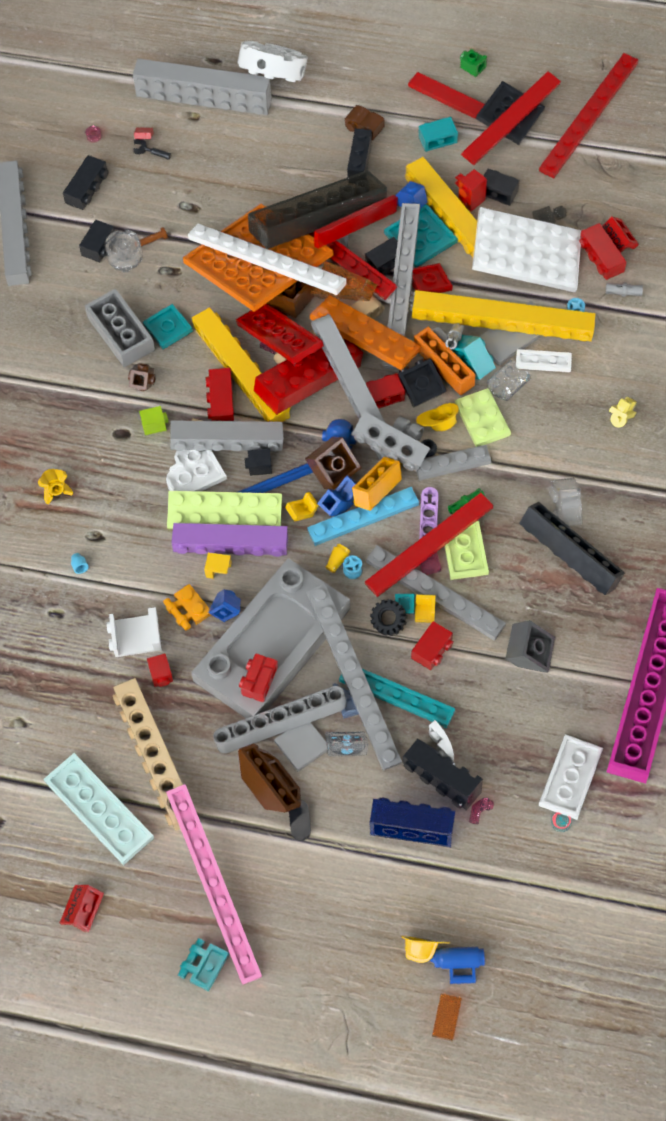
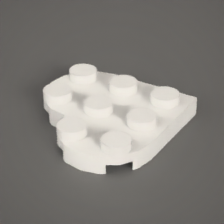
[166,450,227,492]

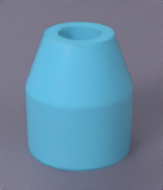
[71,553,89,574]

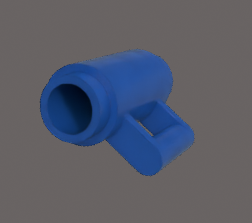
[429,947,485,984]

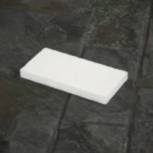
[538,734,603,820]

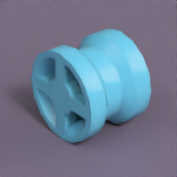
[567,298,585,312]
[343,555,362,579]

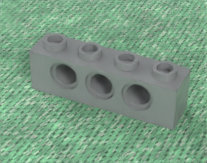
[351,411,430,471]

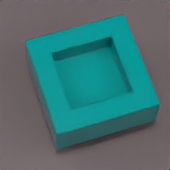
[395,594,416,614]

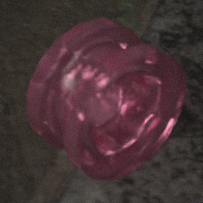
[85,126,102,143]

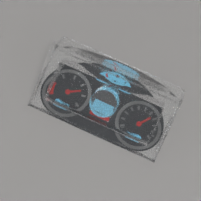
[325,731,369,756]

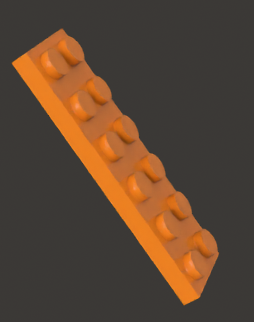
[310,295,421,370]

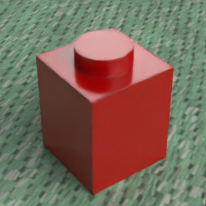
[147,653,173,687]

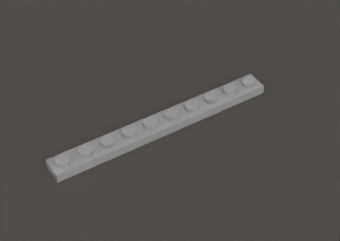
[383,203,420,369]
[307,584,402,771]

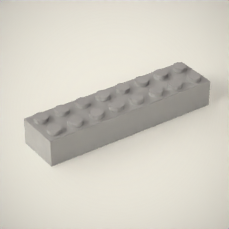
[133,59,272,115]

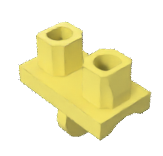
[609,397,637,427]

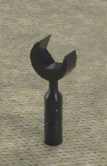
[133,139,171,160]

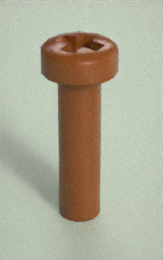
[136,227,168,247]

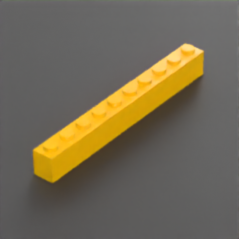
[412,290,596,342]

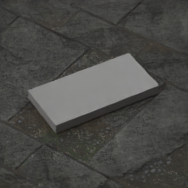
[479,301,543,366]

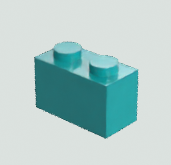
[418,117,458,152]

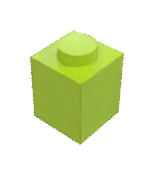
[139,406,169,436]

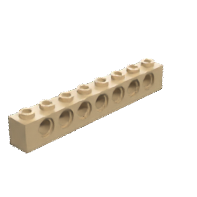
[112,678,183,831]

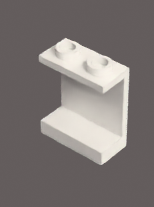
[107,607,162,657]

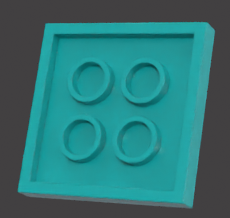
[384,204,458,268]

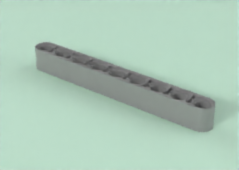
[311,314,394,460]

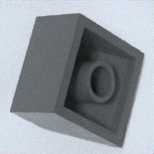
[505,620,555,673]

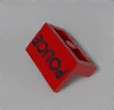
[602,216,639,253]
[60,885,104,932]

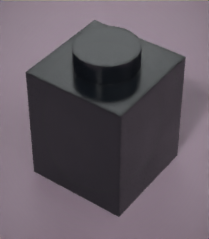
[244,449,272,476]

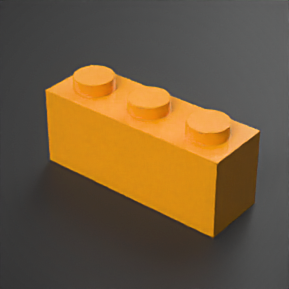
[352,457,402,511]

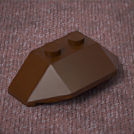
[238,743,301,813]

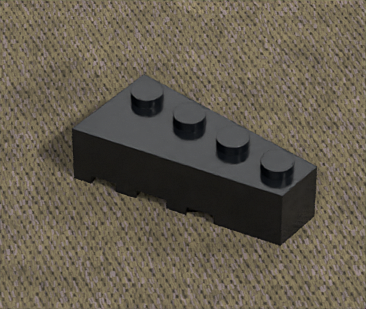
[403,739,483,811]

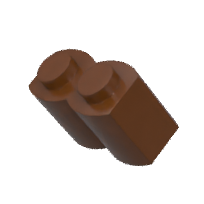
[345,105,385,140]

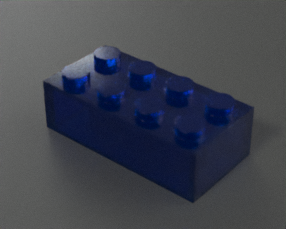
[369,797,455,848]

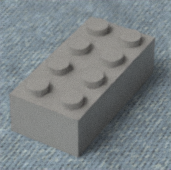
[85,289,155,367]

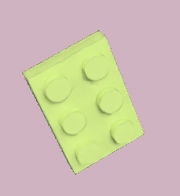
[454,388,511,447]
[444,521,489,580]

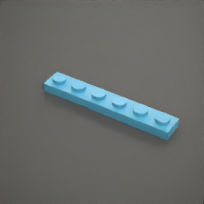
[307,487,419,546]

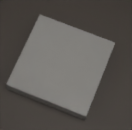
[274,722,330,772]

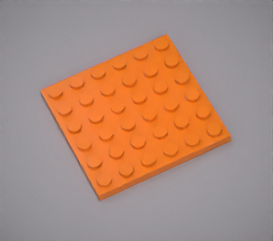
[183,204,333,312]

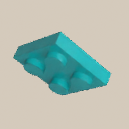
[143,304,193,350]

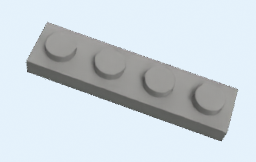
[416,445,491,481]

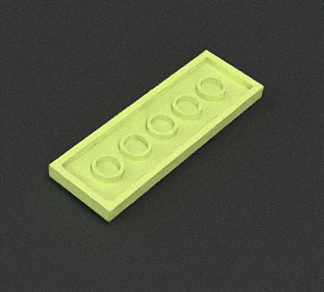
[167,491,282,529]

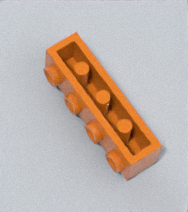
[414,327,475,396]

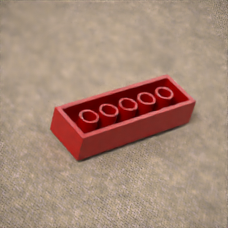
[253,337,363,415]

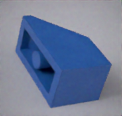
[395,181,428,209]
[208,589,241,622]

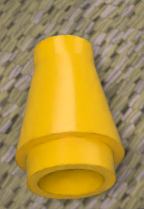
[325,544,351,573]

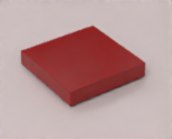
[412,263,453,293]

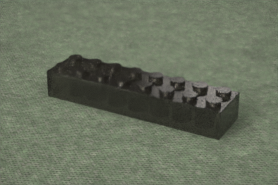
[248,170,387,249]

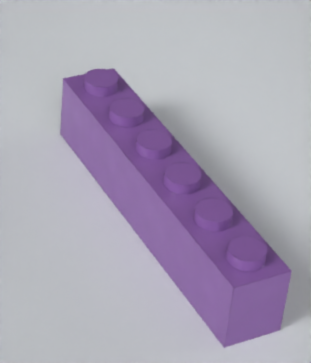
[172,523,288,557]

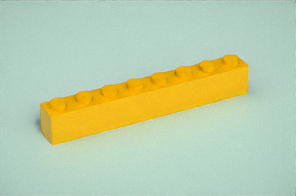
[405,157,477,257]
[192,307,291,422]

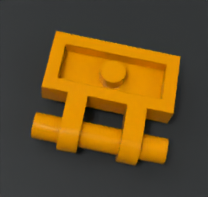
[163,584,211,631]

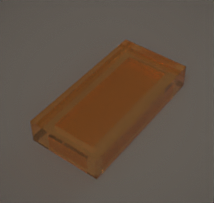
[432,994,462,1041]

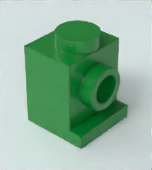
[460,49,487,77]

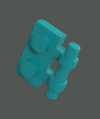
[178,938,229,992]

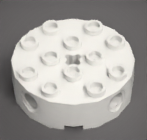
[238,41,308,82]

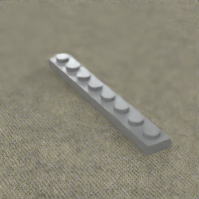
[366,545,506,641]

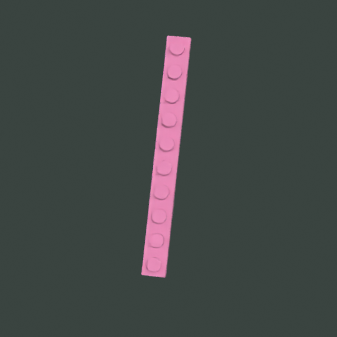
[166,784,262,985]

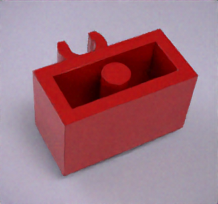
[455,169,487,212]

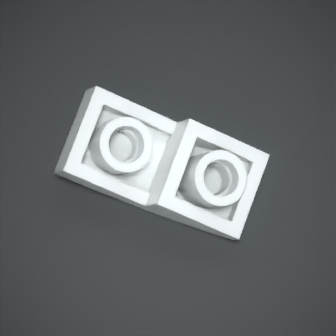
[429,720,454,762]

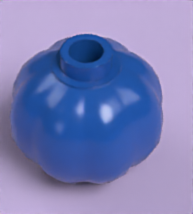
[322,419,357,450]

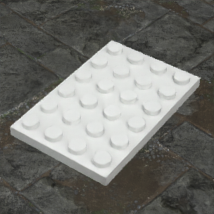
[472,207,582,292]

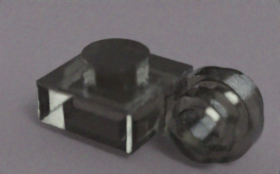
[532,206,567,224]

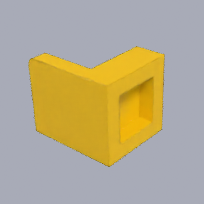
[204,552,232,579]
[415,595,436,623]

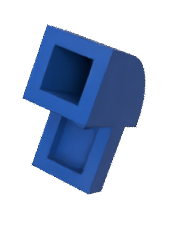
[317,476,357,516]

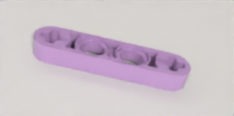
[419,487,438,555]

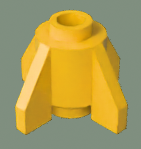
[38,469,73,504]

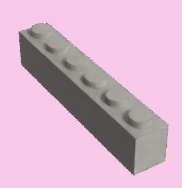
[170,421,283,452]

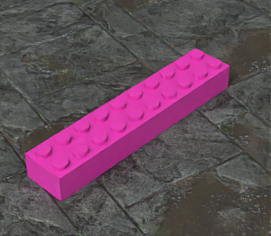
[606,588,666,784]

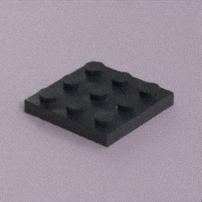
[476,81,545,145]

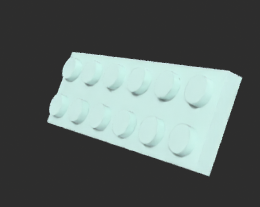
[43,753,154,865]

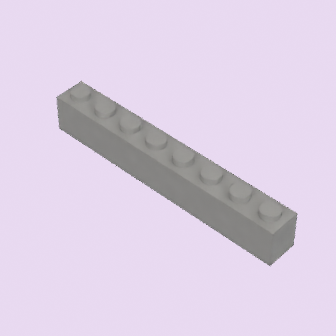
[0,161,32,286]

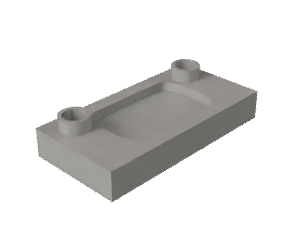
[191,558,350,718]

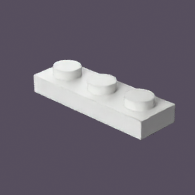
[516,349,572,372]

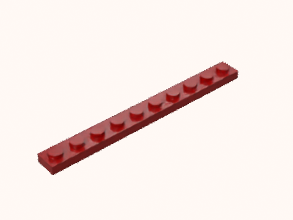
[539,53,639,179]

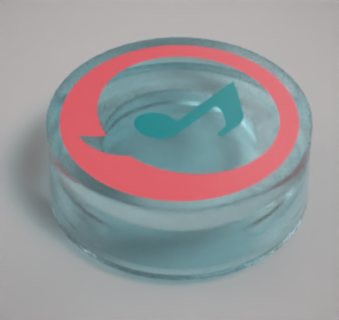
[551,812,572,832]

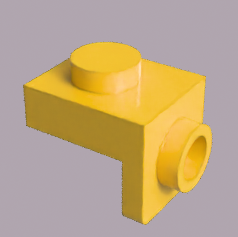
[285,492,319,522]

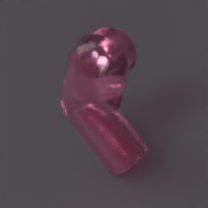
[469,797,494,824]

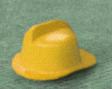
[416,403,459,432]
[401,935,450,963]

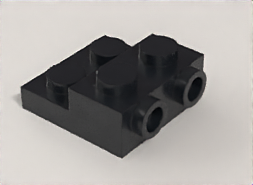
[398,359,447,408]

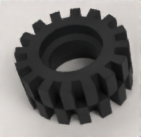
[370,599,407,636]

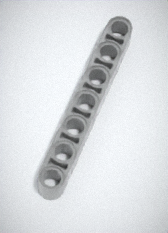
[213,686,347,753]

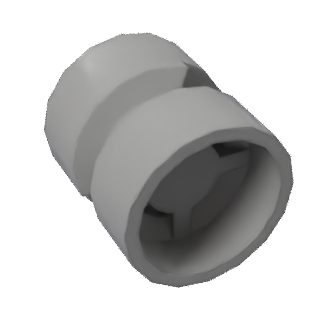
[392,416,424,442]

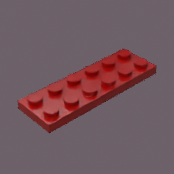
[235,304,324,364]

